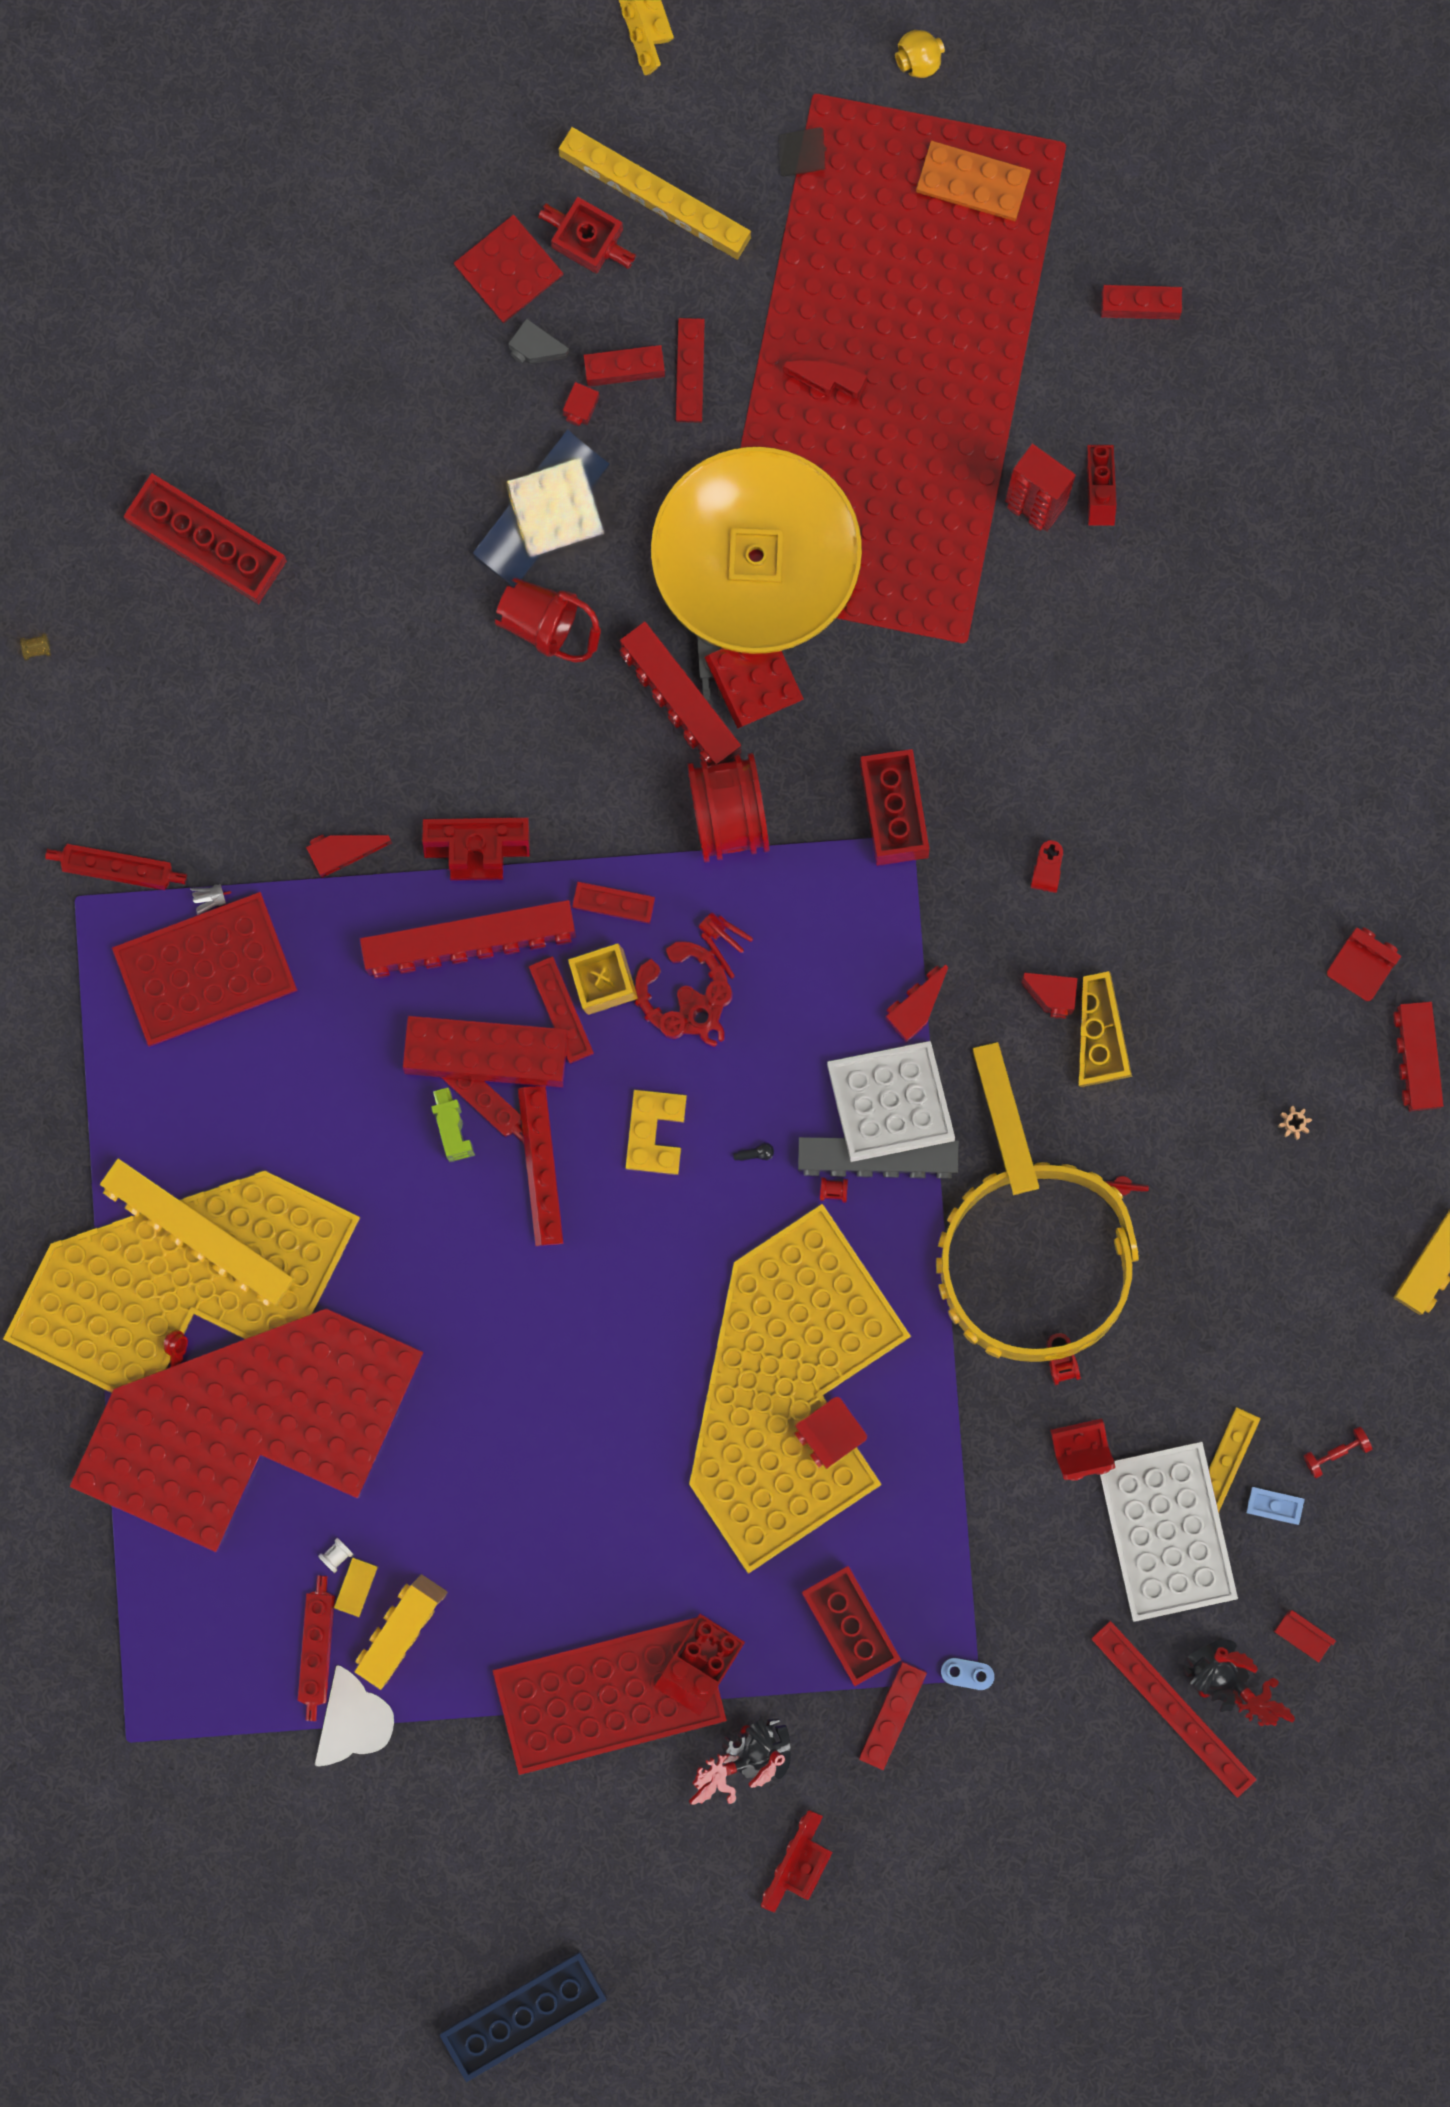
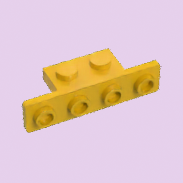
[619,0,674,75]

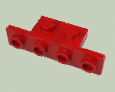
[761,1810,833,1912]

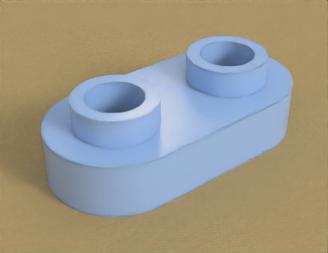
[941,1658,994,1690]

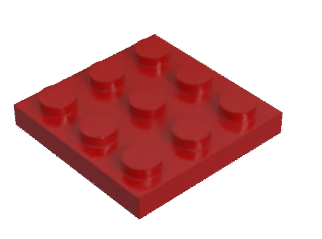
[454,215,563,324]
[704,648,804,729]

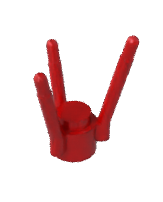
[699,912,753,979]

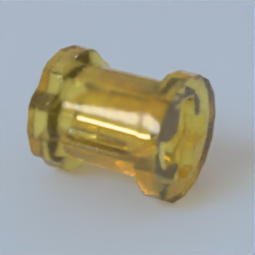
[20,633,51,661]

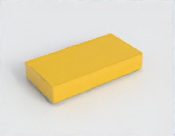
[334,1558,378,1617]

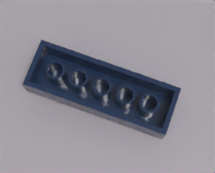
[440,1951,608,2082]

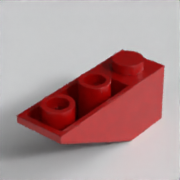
[1088,445,1117,526]
[885,965,948,1043]

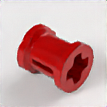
[820,1177,848,1203]

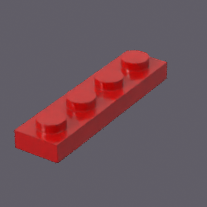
[676,318,705,423]
[529,956,594,1064]
[859,1661,927,1770]

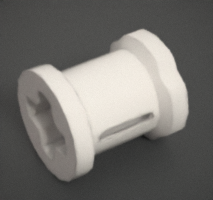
[318,1538,353,1573]

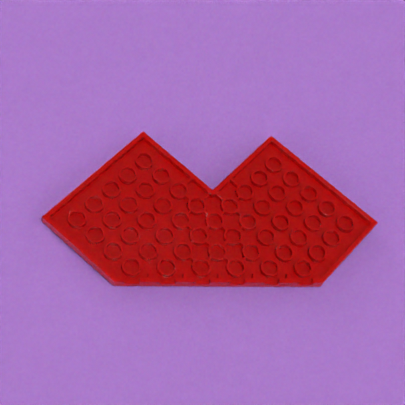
[70,1308,424,1552]

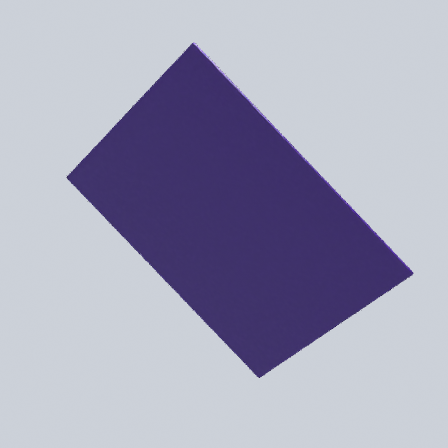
[75,838,979,1743]

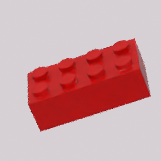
[860,749,929,866]
[801,1566,901,1686]

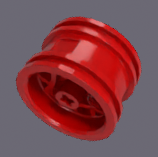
[687,753,770,863]

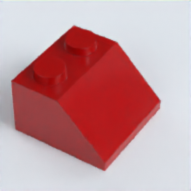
[1021,973,1077,1019]

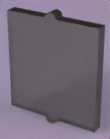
[778,127,827,177]

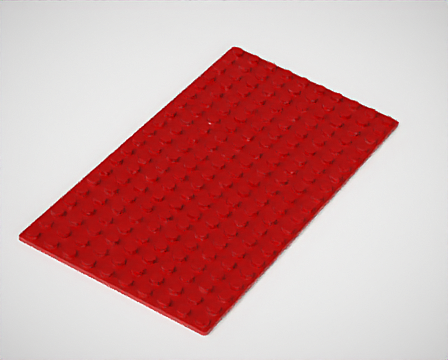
[740,94,1066,643]

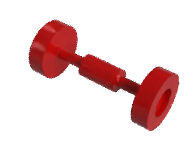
[1303,1426,1372,1479]

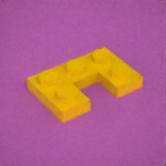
[626,1090,687,1175]

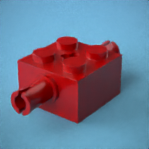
[538,197,636,274]

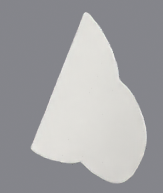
[315,1666,394,1766]

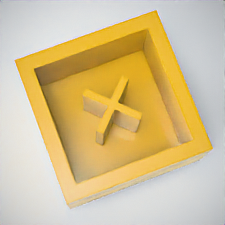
[568,944,638,1015]

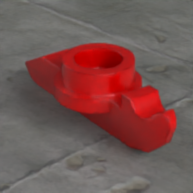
[1104,1176,1149,1196]

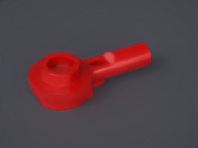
[164,1330,188,1367]

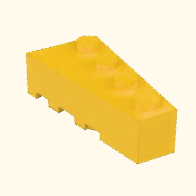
[1079,971,1132,1087]
[354,1574,448,1690]

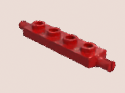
[45,844,187,890]
[440,1077,524,1144]
[298,1576,335,1721]

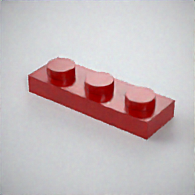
[572,882,655,924]

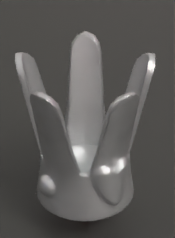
[190,884,231,915]

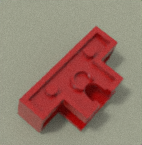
[423,818,530,880]

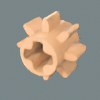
[1278,1106,1312,1140]

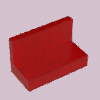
[1274,1610,1336,1663]

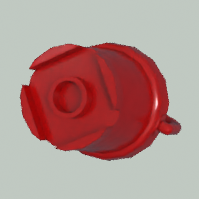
[495,578,601,663]

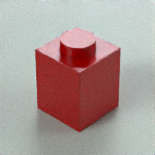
[563,382,600,426]

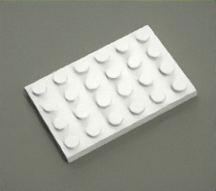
[1100,1442,1238,1622]

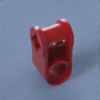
[1031,840,1063,893]
[1046,1333,1081,1386]

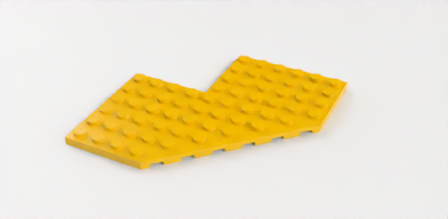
[3,1171,360,1393]
[689,1204,911,1574]

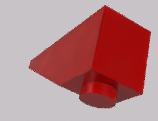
[306,835,392,878]

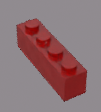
[1393,1002,1444,1112]

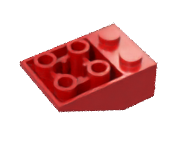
[654,1614,745,1716]

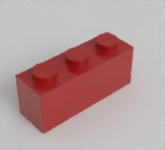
[1101,285,1182,320]
[584,345,665,387]

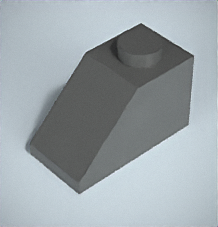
[508,319,570,364]

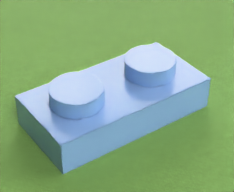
[1246,1487,1304,1525]

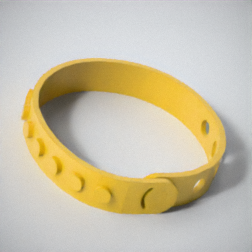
[936,1162,1139,1362]

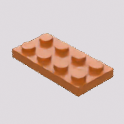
[916,141,1031,221]

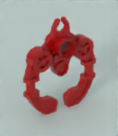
[635,942,733,1047]

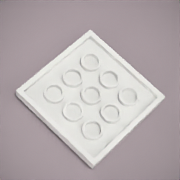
[827,1041,955,1162]

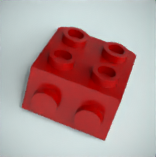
[1327,927,1401,1002]
[794,1397,867,1469]
[1050,1418,1116,1481]

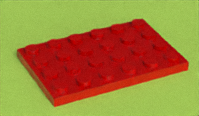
[112,892,298,1047]

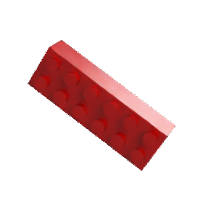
[1005,443,1076,532]
[123,473,287,605]
[620,622,741,766]
[403,1016,568,1088]

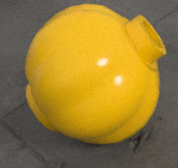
[895,30,945,78]

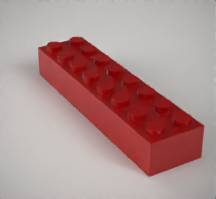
[360,900,576,979]

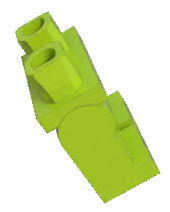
[431,1088,475,1162]

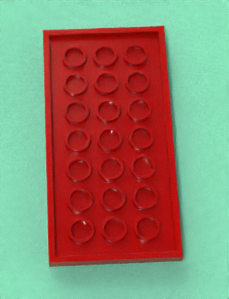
[492,1617,727,1775]

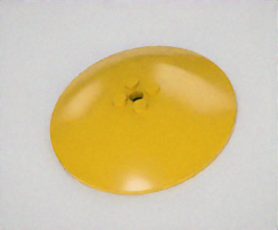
[651,447,862,654]

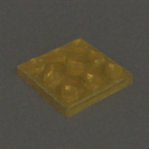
[505,458,604,557]

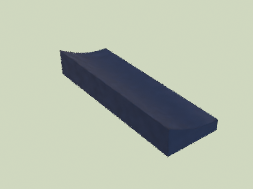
[473,429,610,587]

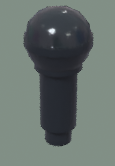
[733,1142,774,1161]

